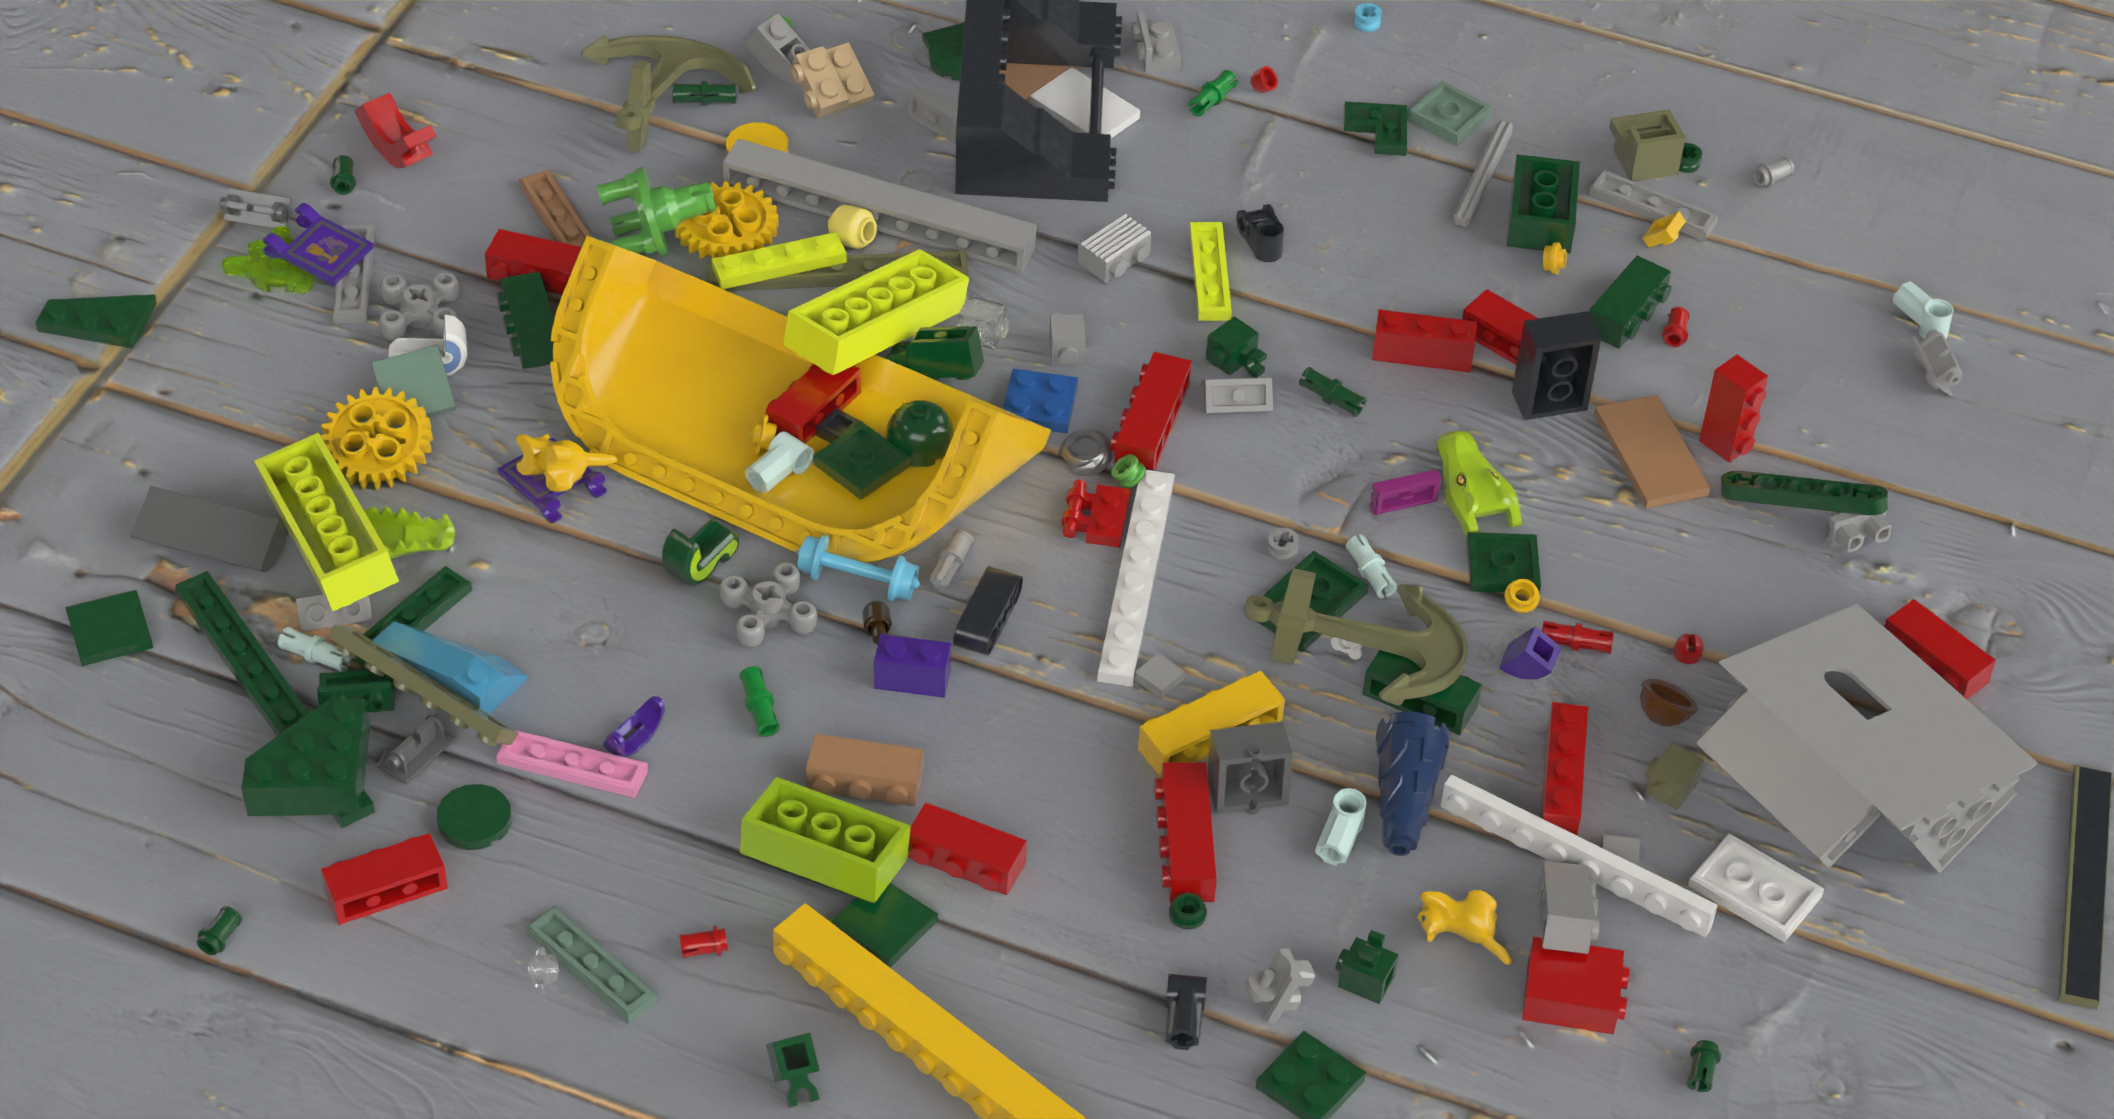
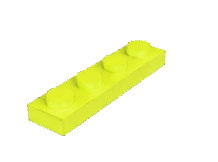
[1190,222,1232,321]
[712,232,847,289]

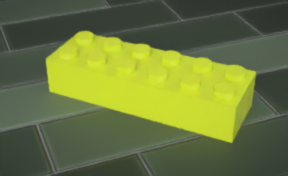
[783,249,969,375]
[254,432,399,611]

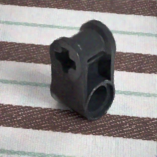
[1236,204,1284,262]

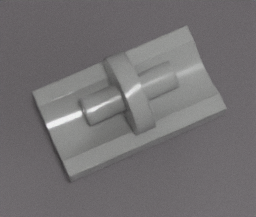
[1825,511,1892,553]
[1246,948,1315,1023]

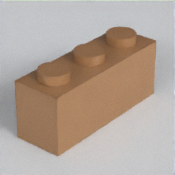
[806,734,924,806]

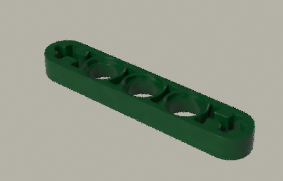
[1721,471,1888,515]

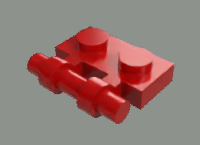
[1061,479,1131,548]

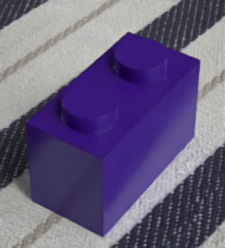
[874,634,951,698]

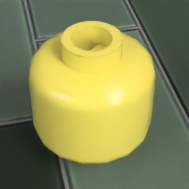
[828,205,877,249]

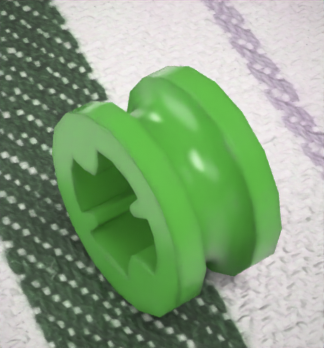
[1111,454,1146,488]

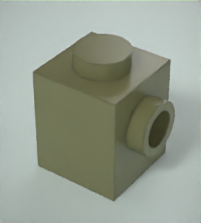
[1645,743,1704,810]

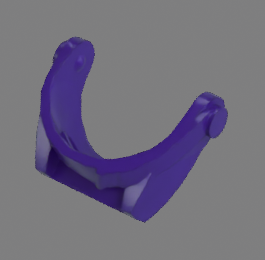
[603,696,665,757]

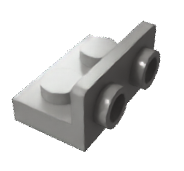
[1131,11,1182,73]

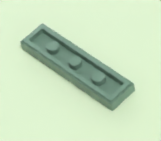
[526,906,657,1024]

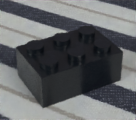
[1512,311,1601,420]

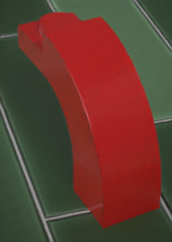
[354,93,436,168]

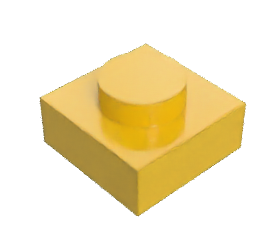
[1642,211,1686,248]

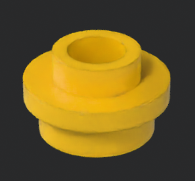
[1543,242,1567,275]
[1504,579,1540,613]

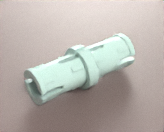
[1346,534,1397,598]
[278,627,352,672]

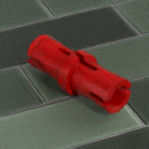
[1542,621,1614,654]

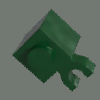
[1206,316,1267,378]
[1335,930,1398,1004]
[766,1033,820,1108]

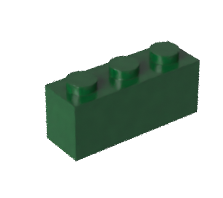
[1589,255,1672,349]
[496,272,554,369]
[1362,650,1482,735]

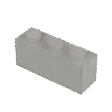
[1538,861,1600,954]

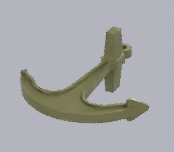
[581,35,756,153]
[1244,568,1468,706]

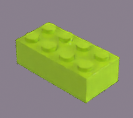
[740,777,910,903]

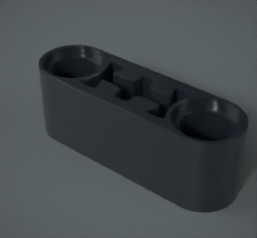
[953,566,1023,656]

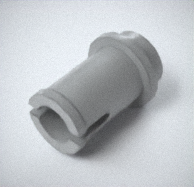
[1753,157,1795,188]

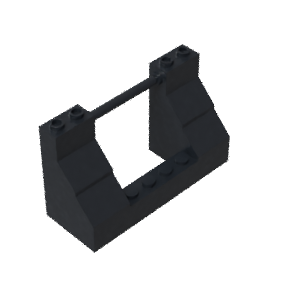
[955,0,1122,202]

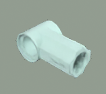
[1892,281,1954,339]
[745,431,814,494]
[1315,788,1366,866]

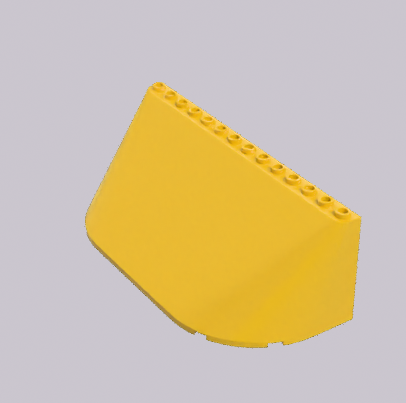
[550,235,1051,563]

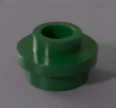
[1169,893,1207,929]

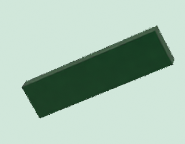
[352,566,472,670]

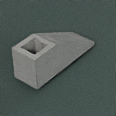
[745,13,810,92]

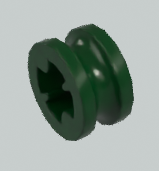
[1679,143,1702,173]

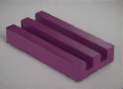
[1370,469,1441,515]

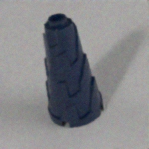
[1375,712,1450,856]

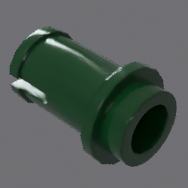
[330,155,356,195]
[197,906,242,955]
[1687,1040,1721,1092]

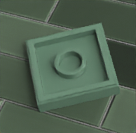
[1407,81,1493,147]
[372,345,456,427]

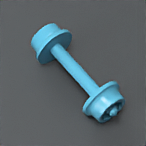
[796,534,920,602]

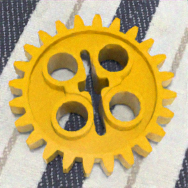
[675,181,779,261]
[321,387,433,490]

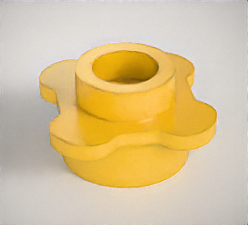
[750,414,777,455]

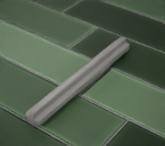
[1453,120,1513,228]

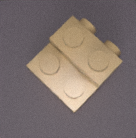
[791,42,875,119]

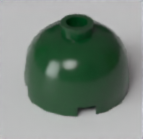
[887,400,954,467]

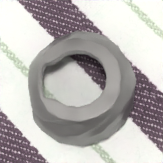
[1058,430,1112,476]

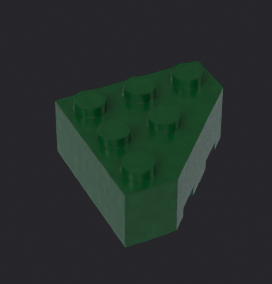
[241,699,370,816]

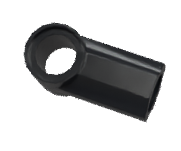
[1165,974,1207,1050]

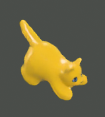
[516,433,617,492]
[1418,890,1512,965]

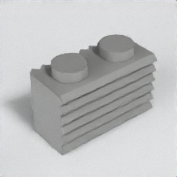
[1077,213,1151,283]

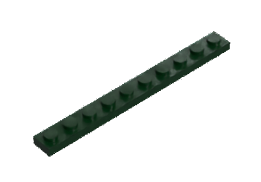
[175,571,375,828]

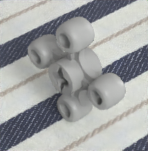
[379,272,459,341]
[720,562,818,648]

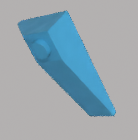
[372,621,527,714]

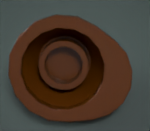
[1640,679,1698,726]

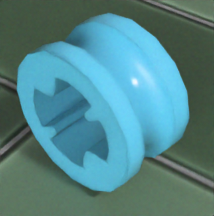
[1354,3,1382,32]

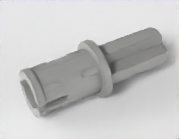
[929,530,974,590]

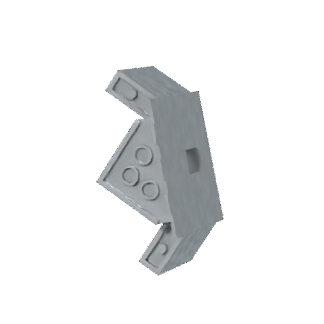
[1696,603,2038,874]

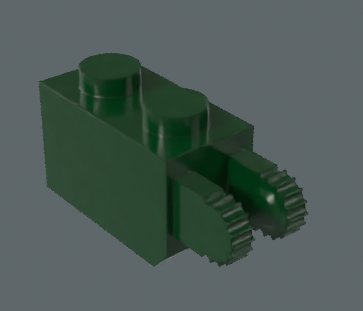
[885,326,984,380]

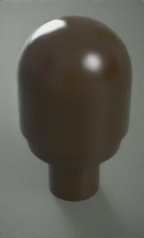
[862,601,892,645]

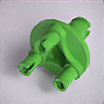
[597,167,717,257]

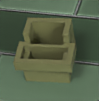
[1609,109,1685,182]

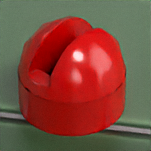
[1250,66,1278,93]
[1674,633,1704,664]

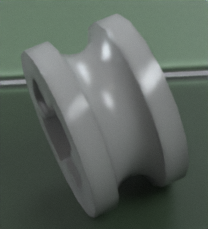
[1268,528,1299,561]

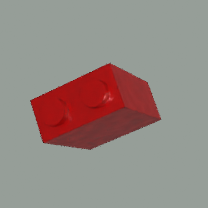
[1522,936,1630,1035]

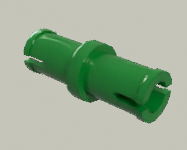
[1187,70,1238,117]
[739,666,780,737]

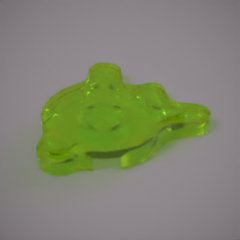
[222,226,314,294]

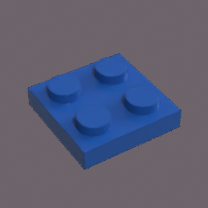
[1003,368,1078,433]

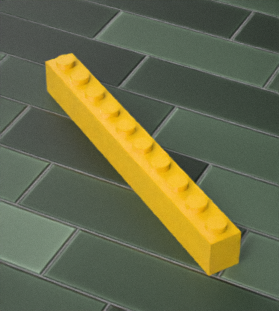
[773,903,1087,1119]

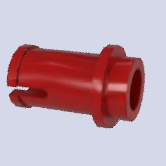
[1662,307,1690,347]
[679,926,728,959]

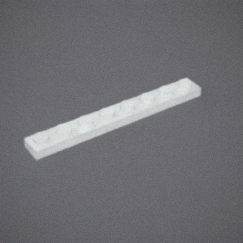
[1097,470,1175,687]
[1441,774,1718,937]

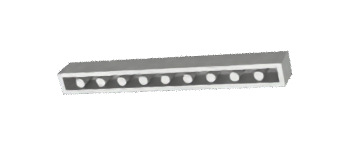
[723,139,1037,273]

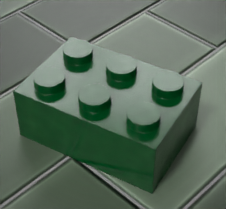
[1506,154,1580,254]

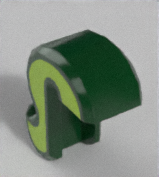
[662,520,739,585]

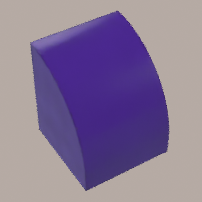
[1499,626,1561,679]

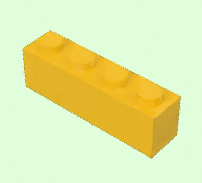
[1138,670,1285,777]

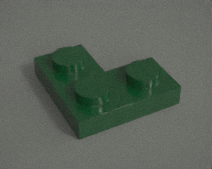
[1343,101,1407,156]

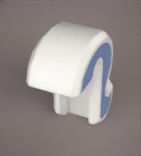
[389,315,467,376]

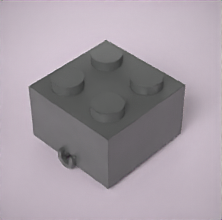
[1208,721,1292,814]

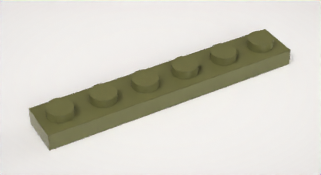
[327,624,519,747]

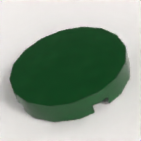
[928,29,964,81]
[437,784,512,850]

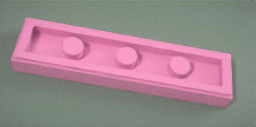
[496,730,648,798]

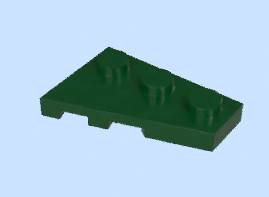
[36,294,157,348]

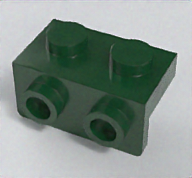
[317,670,394,713]

